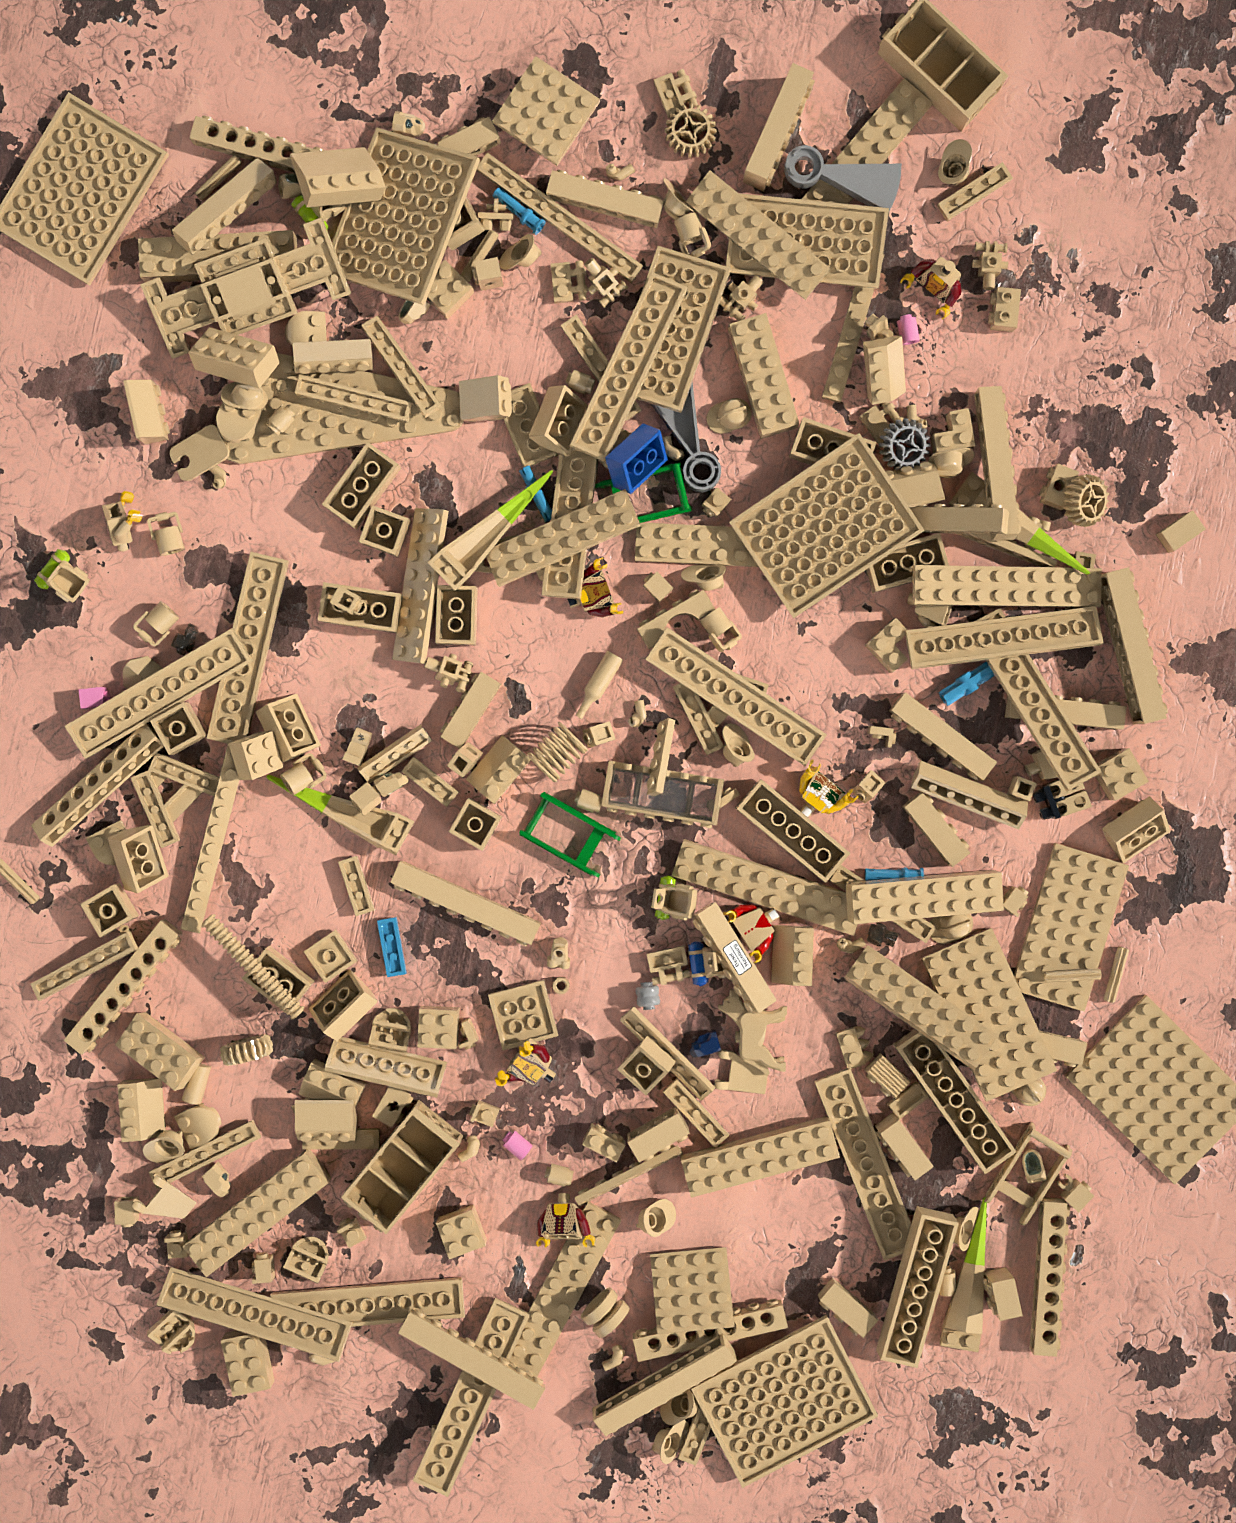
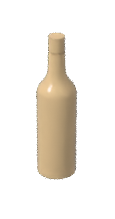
[576,651,623,719]

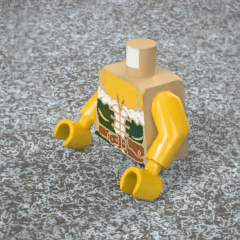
[799,759,858,818]

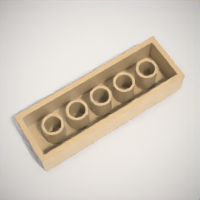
[743,63,815,192]
[728,313,799,439]
[735,779,850,883]

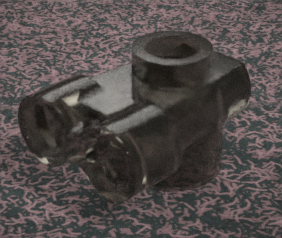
[171,623,199,656]
[867,923,899,947]

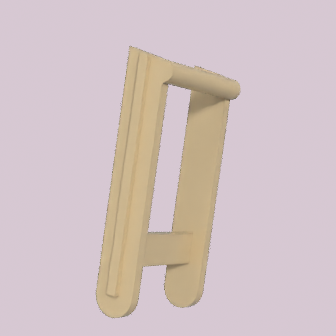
[984,1122,1072,1226]

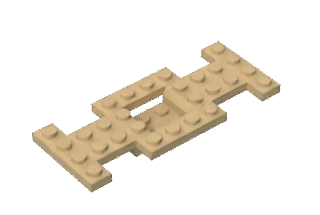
[140,217,351,359]

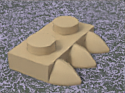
[835,1026,874,1069]

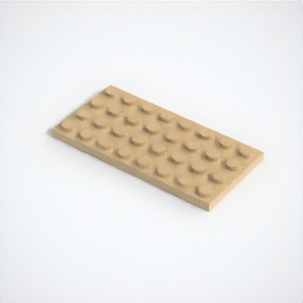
[726,193,889,289]
[636,246,731,413]
[1014,843,1129,1012]
[921,928,1057,1102]

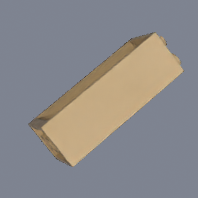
[878,0,1009,132]
[341,1100,463,1234]

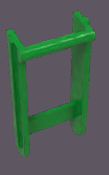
[595,462,693,523]
[519,792,621,878]

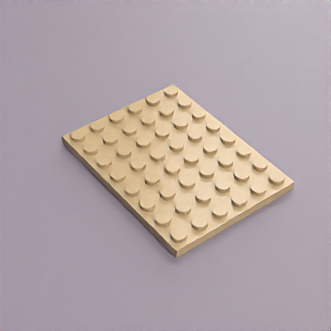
[0,92,169,286]
[332,127,480,305]
[729,433,925,618]
[1065,995,1236,1184]
[691,1315,878,1488]

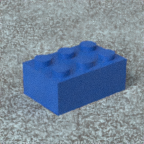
[605,423,668,494]

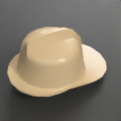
[938,139,972,186]
[663,178,696,220]
[499,234,542,270]
[221,382,268,411]
[706,398,752,434]
[928,448,975,478]
[681,564,726,591]
[722,723,755,767]
[929,914,973,944]
[1011,1078,1046,1106]
[143,1130,185,1163]
[636,1199,676,1237]
[953,1207,979,1251]
[660,1389,699,1425]
[652,1420,689,1464]

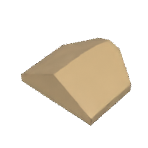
[123,656,163,689]

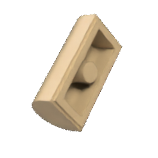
[182,1063,211,1105]

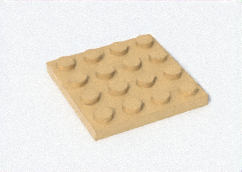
[492,56,600,166]
[650,1247,734,1334]

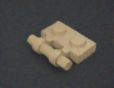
[654,69,698,118]
[551,260,588,304]
[859,402,905,448]
[646,945,691,986]

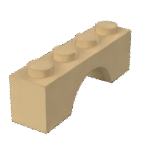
[637,589,716,649]

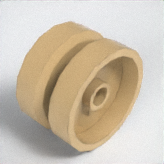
[581,1287,630,1338]

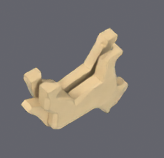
[718,989,787,1076]

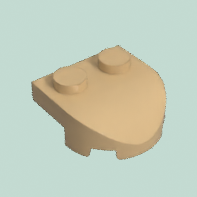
[285,311,327,346]
[216,402,262,443]
[86,820,126,865]
[368,1008,411,1053]
[174,1103,221,1150]
[283,1237,329,1284]
[147,1310,195,1354]

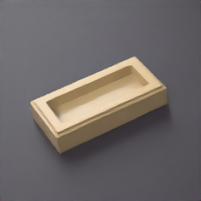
[887,1081,929,1120]

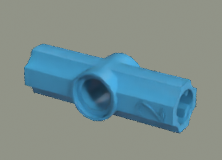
[938,661,995,706]

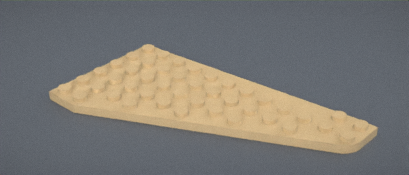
[224,353,464,465]

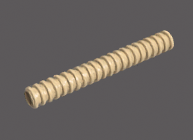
[201,914,305,1020]

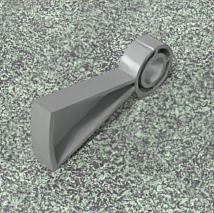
[784,145,902,211]
[650,382,721,492]

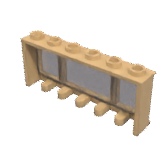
[601,761,725,828]

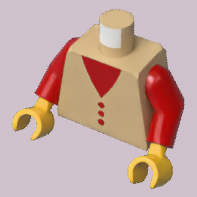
[723,905,779,964]

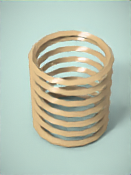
[527,722,588,782]

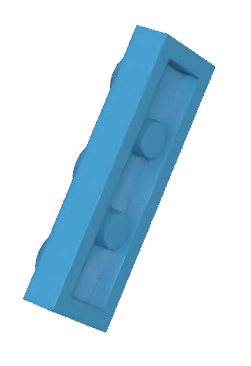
[377,917,407,977]

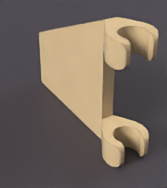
[714,1049,768,1094]
[131,1173,196,1219]

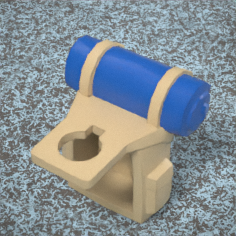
[688,941,727,986]

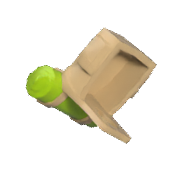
[291,195,347,229]
[34,549,90,603]
[651,876,697,920]

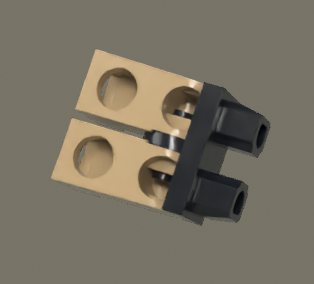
[1032,779,1092,820]

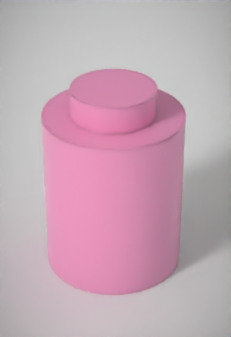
[897,314,920,345]
[503,1131,533,1161]

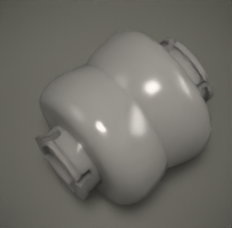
[635,982,660,1010]

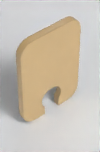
[170,425,229,481]

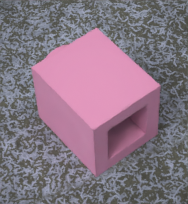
[79,687,111,709]

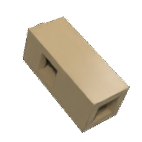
[447,742,483,778]

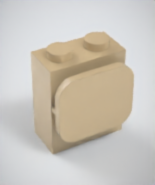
[459,375,512,422]

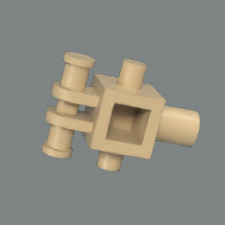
[972,241,1008,290]
[584,258,628,308]
[719,275,763,321]
[424,654,473,693]

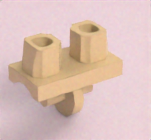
[478,198,514,231]
[865,314,894,340]

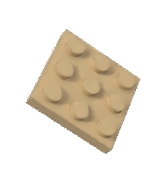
[488,980,558,1050]

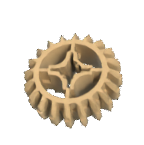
[665,103,717,159]
[1063,474,1110,527]
[220,1034,273,1066]

